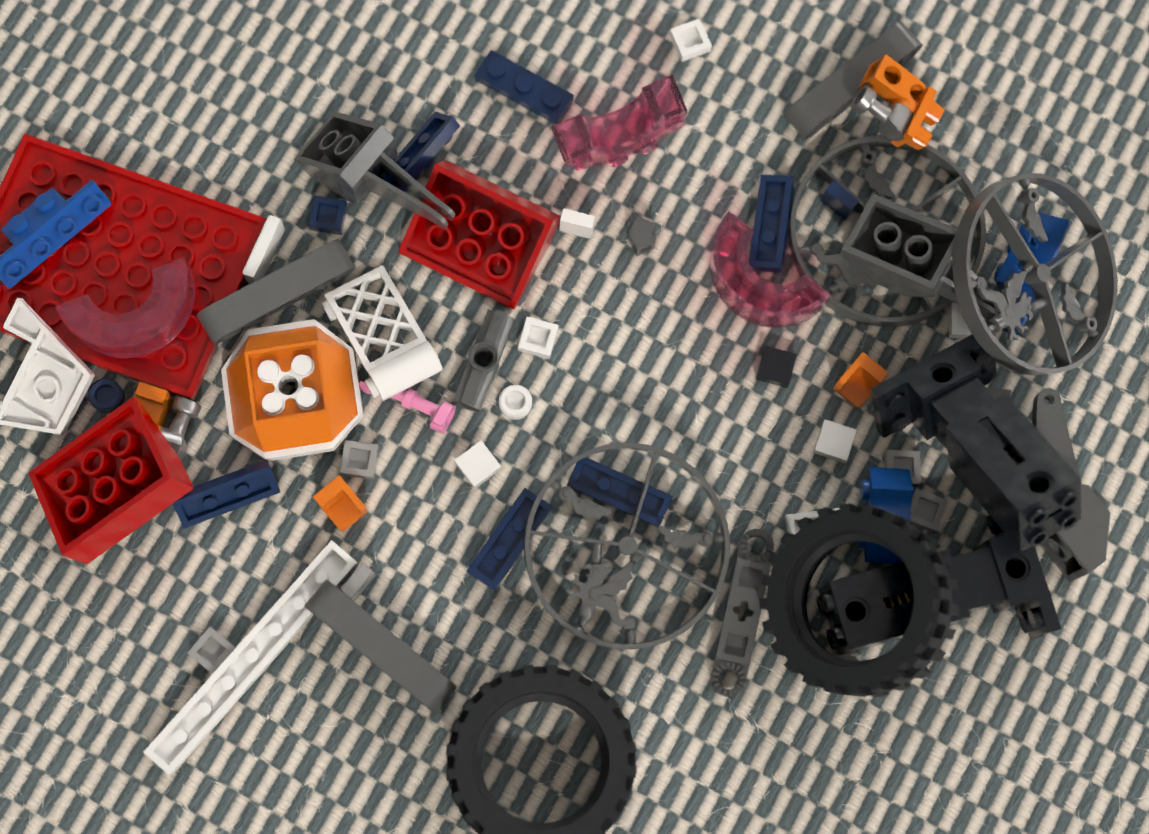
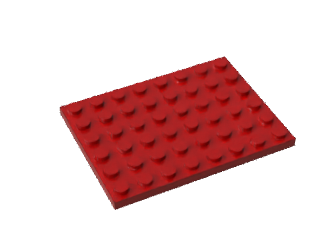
[0,133,267,401]

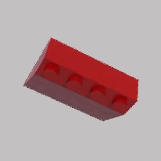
[398,160,561,310]
[28,396,194,564]

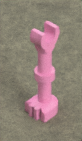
[359,381,456,434]

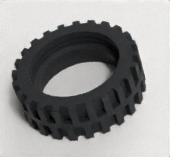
[759,503,960,697]
[446,664,637,834]

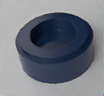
[88,378,125,413]

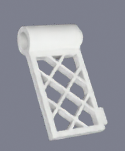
[321,265,443,401]

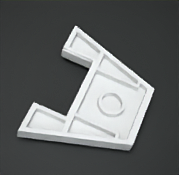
[0,298,95,435]

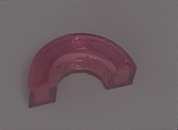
[551,75,688,171]
[710,211,831,328]
[55,258,195,358]

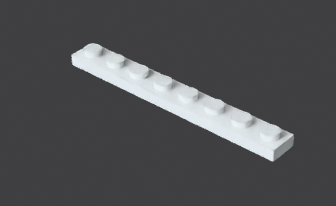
[143,540,358,776]

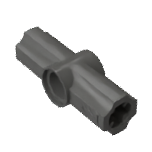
[453,309,515,412]

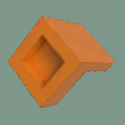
[833,352,889,409]
[313,475,368,532]

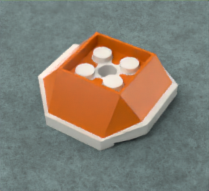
[221,319,364,461]

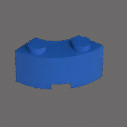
[857,467,913,564]

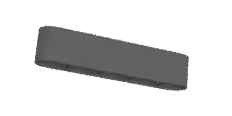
[784,21,923,140]
[196,239,356,345]
[304,579,457,714]

